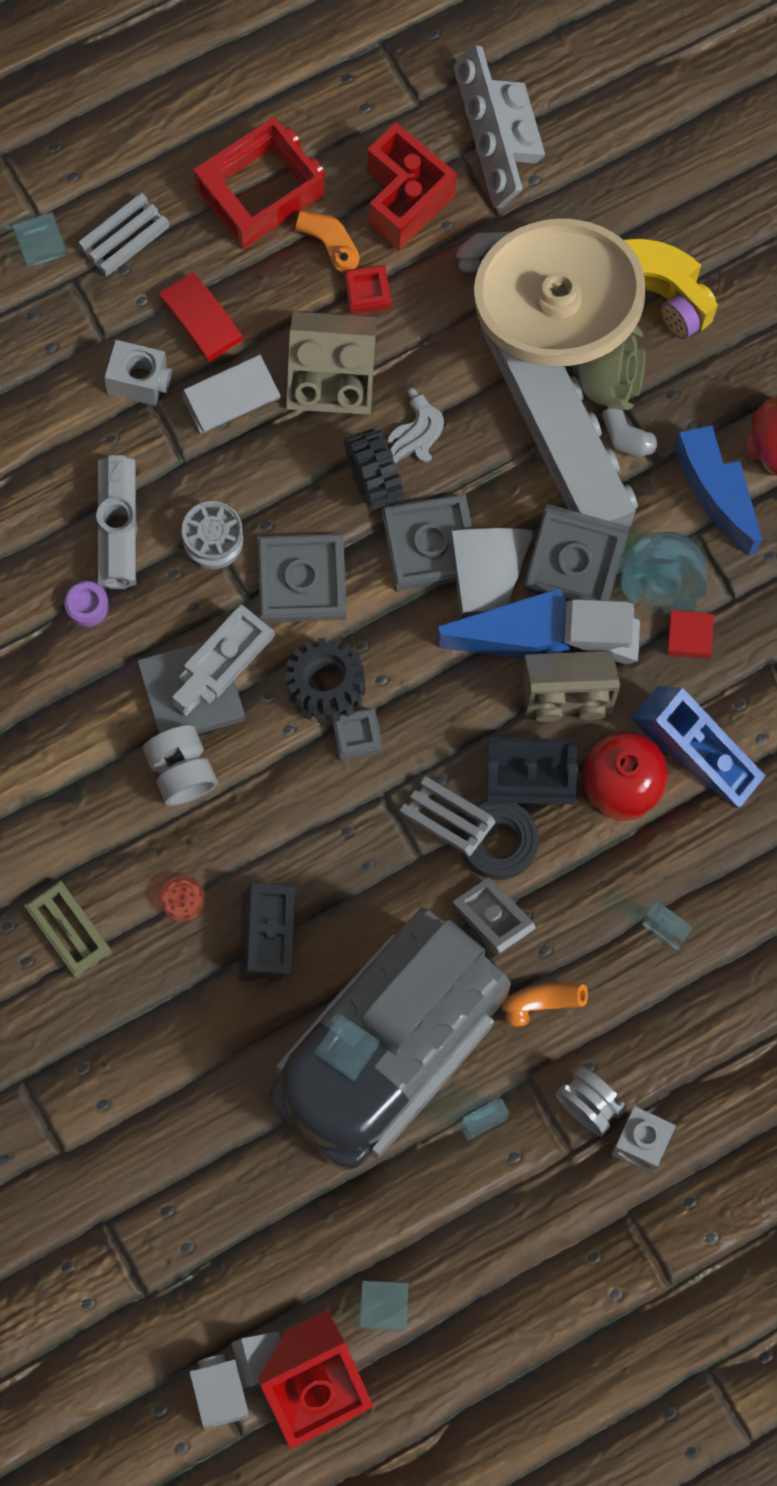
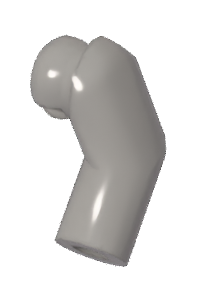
[456,232,510,272]
[602,408,657,457]

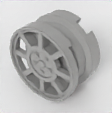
[182,501,243,569]
[555,1066,627,1137]

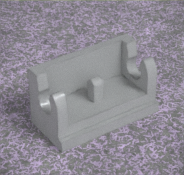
[182,355,281,434]

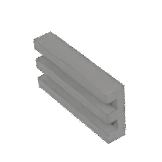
[78,193,169,277]
[400,776,496,857]

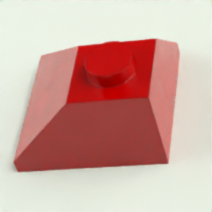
[258,1310,373,1449]

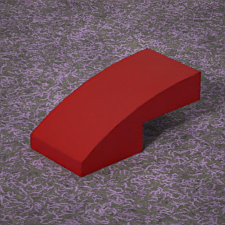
[158,272,244,362]

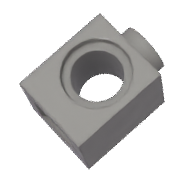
[104,340,172,406]
[611,1106,676,1174]
[190,1354,250,1430]

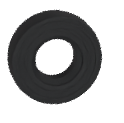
[460,802,539,880]

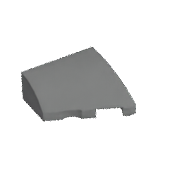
[451,528,533,619]

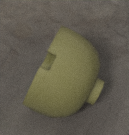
[572,326,646,410]

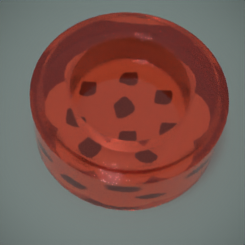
[160,875,205,922]

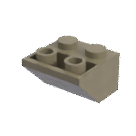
[286,312,377,415]
[522,651,620,722]

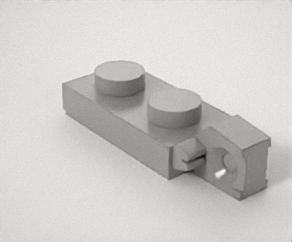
[172,605,275,716]

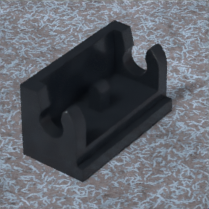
[486,737,578,805]
[238,883,295,982]

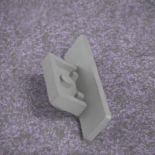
[454,45,545,208]

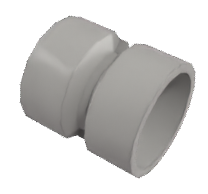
[142,725,218,806]

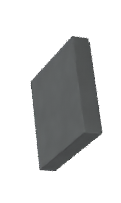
[382,494,472,592]
[524,504,630,601]
[258,534,347,623]
[138,641,246,734]

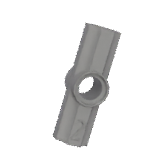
[96,455,138,589]

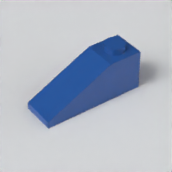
[436,588,575,660]
[631,686,765,808]

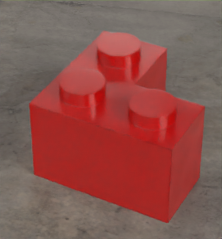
[367,122,457,251]

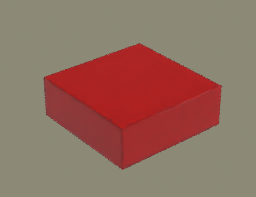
[344,265,392,314]
[667,610,714,659]

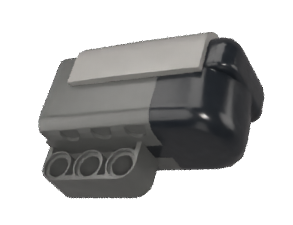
[270,907,511,1170]

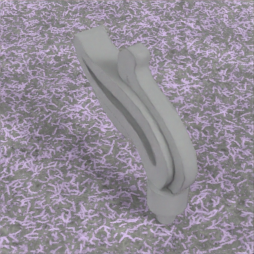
[387,388,444,464]

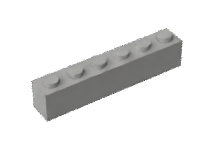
[480,324,638,526]

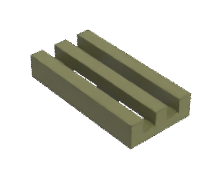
[24,880,113,979]

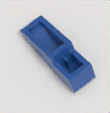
[675,426,762,555]

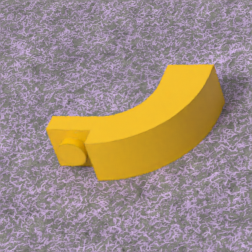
[624,239,718,332]

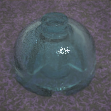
[621,531,708,614]

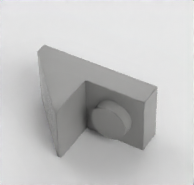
[564,600,640,664]
[453,877,536,959]

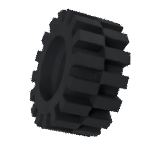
[344,426,404,510]
[285,638,366,723]

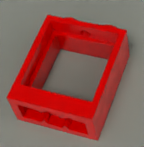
[193,116,325,249]

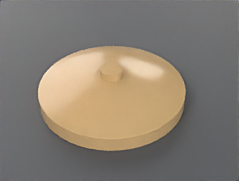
[474,219,645,366]

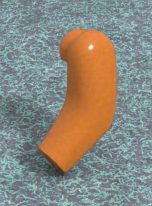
[295,211,360,272]
[501,982,588,1027]

